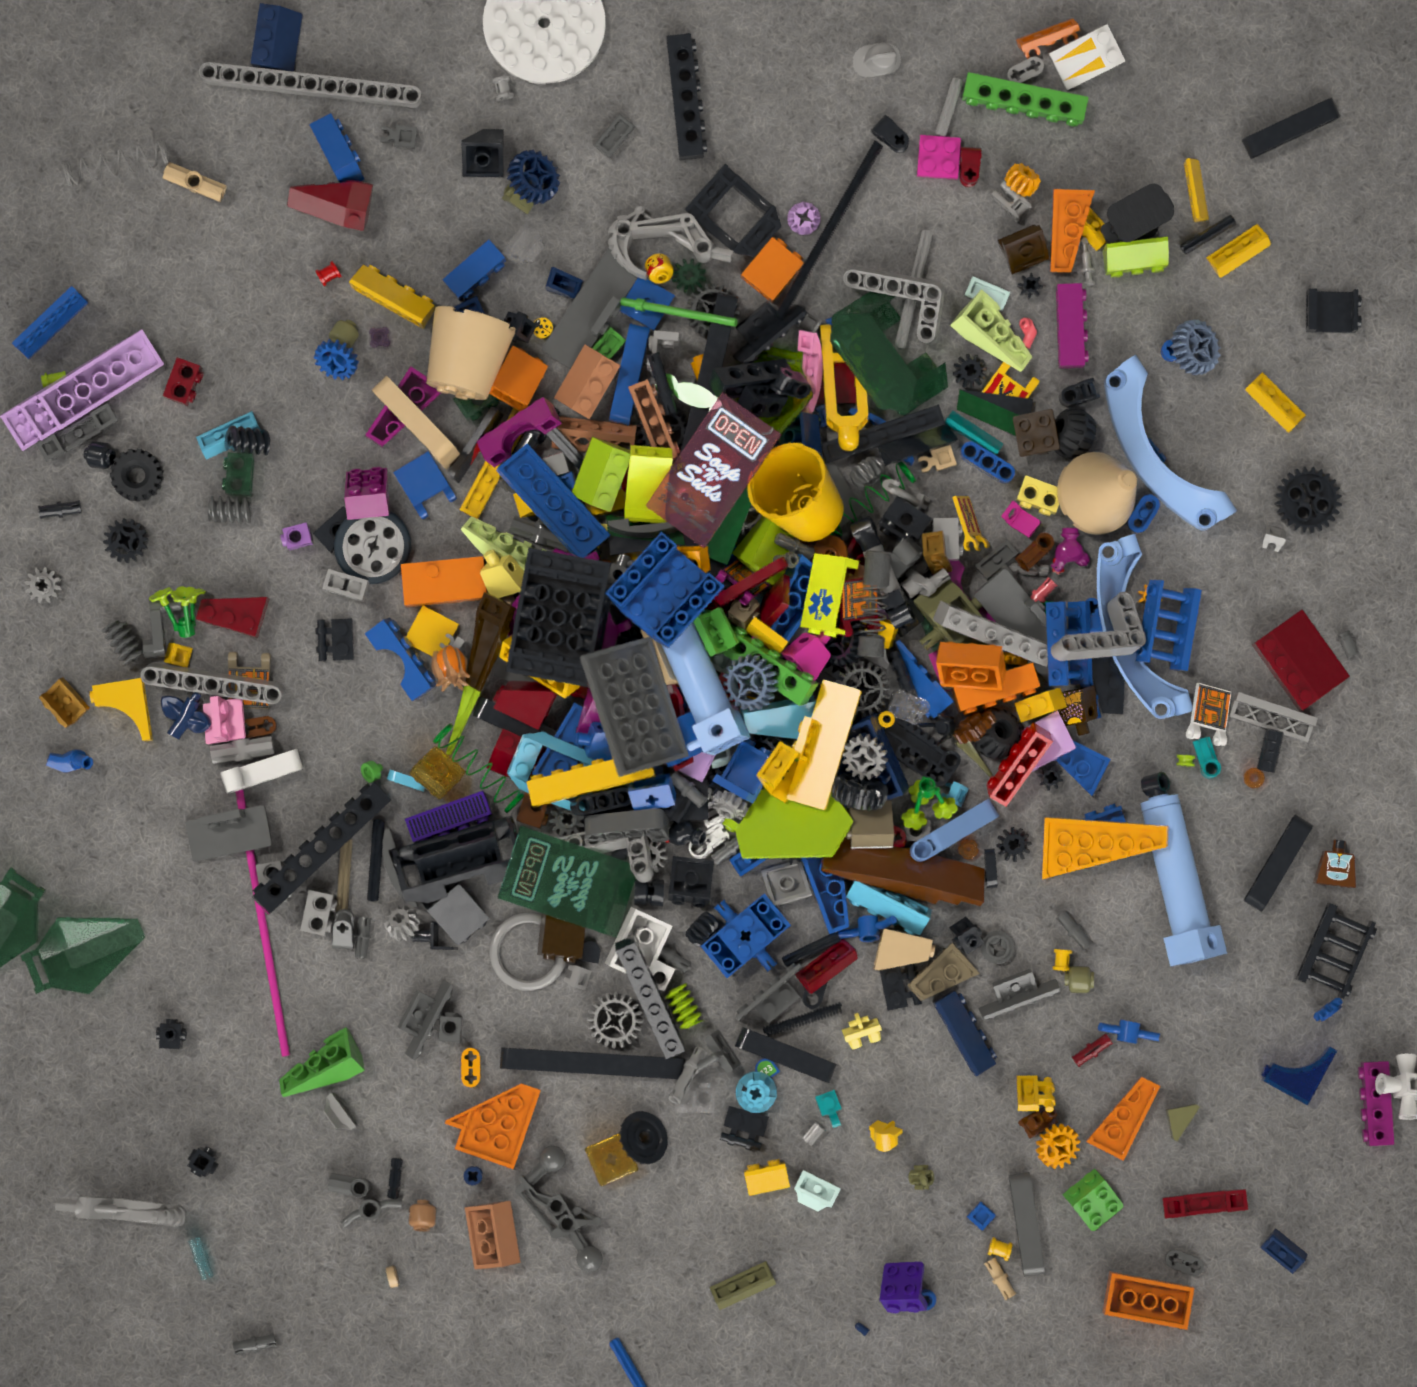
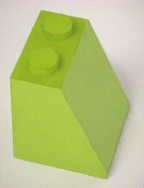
[732,516,794,586]

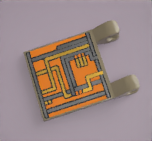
[227,652,271,709]

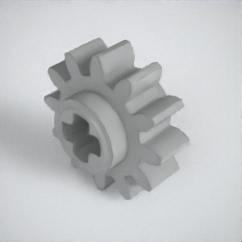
[24,567,62,604]
[711,790,748,820]

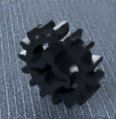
[103,518,149,564]

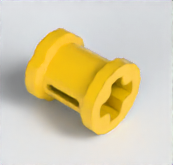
[1052,949,1072,971]
[987,1237,1013,1261]

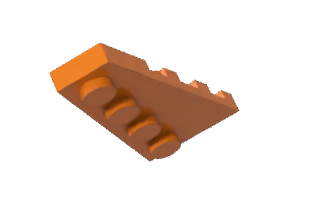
[1050,189,1095,272]
[1086,1077,1160,1161]

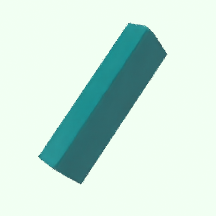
[945,411,1003,455]

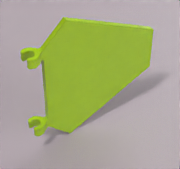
[722,758,854,859]

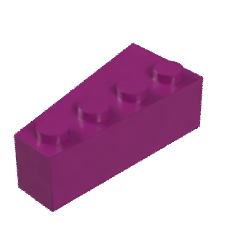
[364,366,441,448]

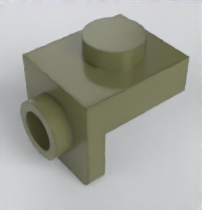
[502,184,533,214]

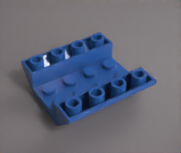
[605,532,724,649]

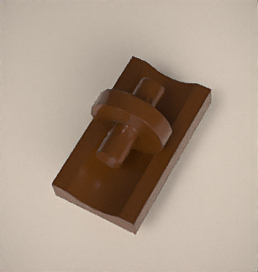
[1018,1107,1058,1139]

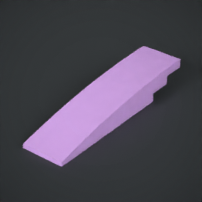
[0,329,164,451]

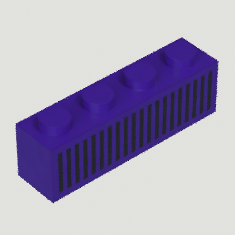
[405,791,492,843]

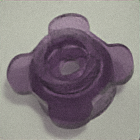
[369,327,390,348]

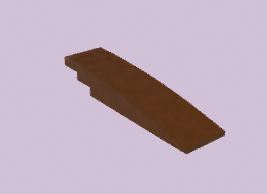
[821,838,985,906]

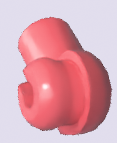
[1019,317,1037,349]

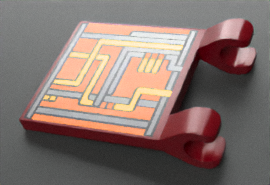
[838,577,881,637]

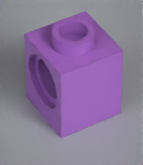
[280,523,313,551]

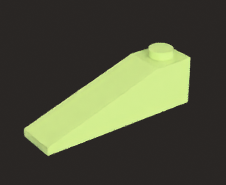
[950,289,1032,372]

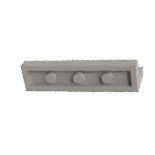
[1229,692,1318,743]

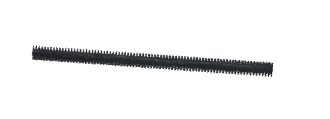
[775,140,883,320]

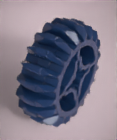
[506,149,560,205]

